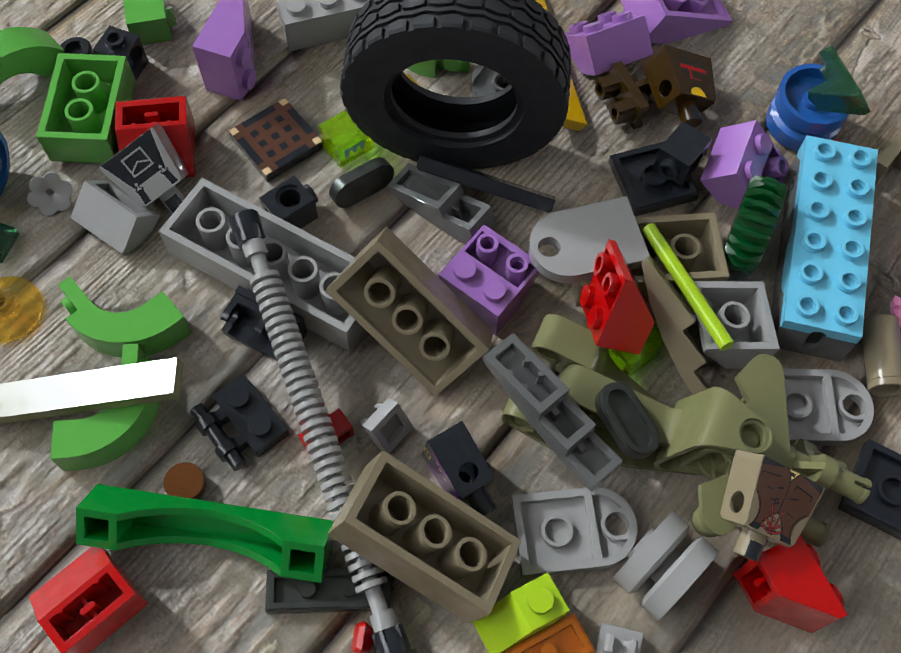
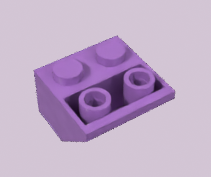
[565,11,653,76]
[700,120,789,209]
[439,225,539,335]

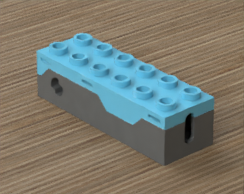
[771,135,878,362]

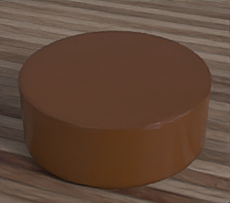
[163,462,206,499]

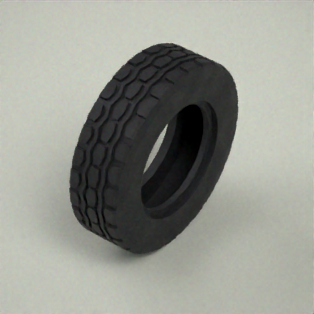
[340,0,571,169]

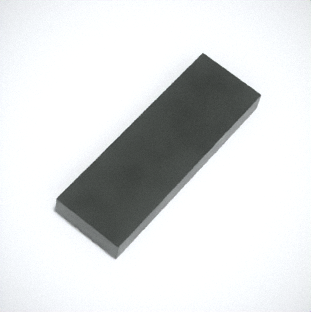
[265,566,391,614]

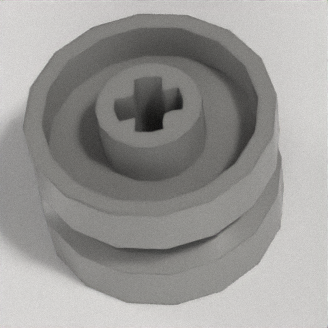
[613,511,719,621]

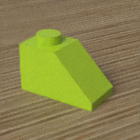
[472,572,570,653]

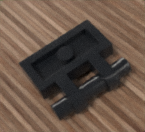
[190,374,290,471]

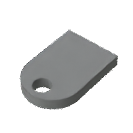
[529,196,650,283]
[783,368,874,446]
[511,487,638,579]

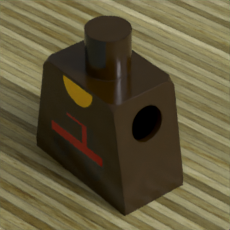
[642,45,716,128]

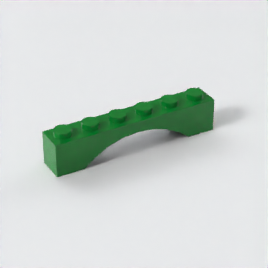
[76,484,334,583]

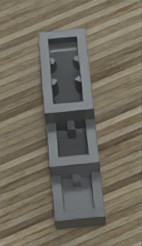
[483,333,623,492]

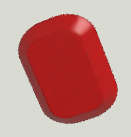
[351,621,374,653]

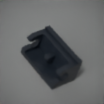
[220,286,307,361]

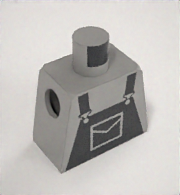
[99,123,188,214]

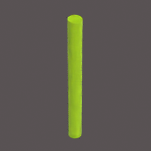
[642,223,734,351]

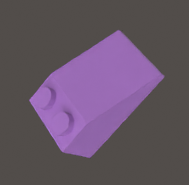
[192,0,256,101]
[621,0,733,44]

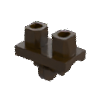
[595,61,653,130]

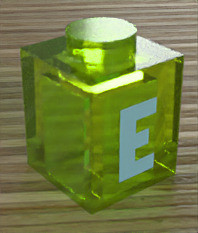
[318,110,374,168]

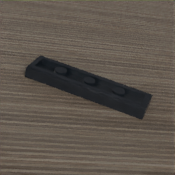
[416,154,555,213]

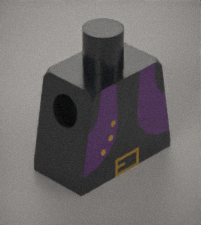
[421,421,498,516]

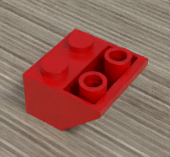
[115,96,196,178]
[580,239,655,355]
[734,534,848,633]
[29,547,149,653]

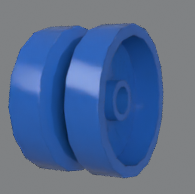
[766,63,855,151]

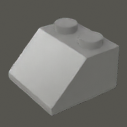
[694,281,780,369]

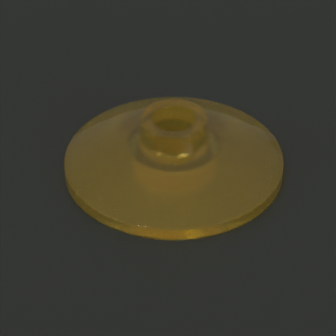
[0,276,43,343]

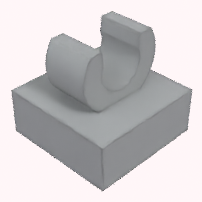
[360,398,414,454]
[595,622,643,653]

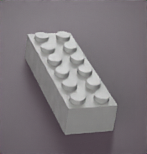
[158,178,365,351]

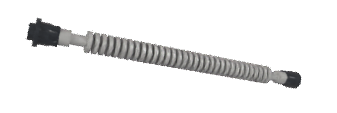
[229,209,417,653]

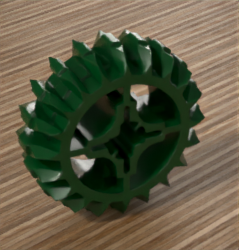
[723,175,787,274]

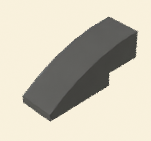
[387,163,497,244]

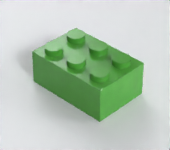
[36,53,136,164]

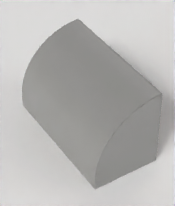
[71,180,160,254]

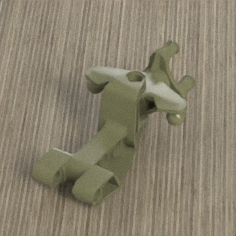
[501,314,872,547]

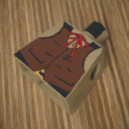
[720,450,825,563]

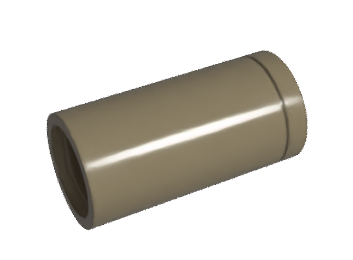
[861,314,901,398]

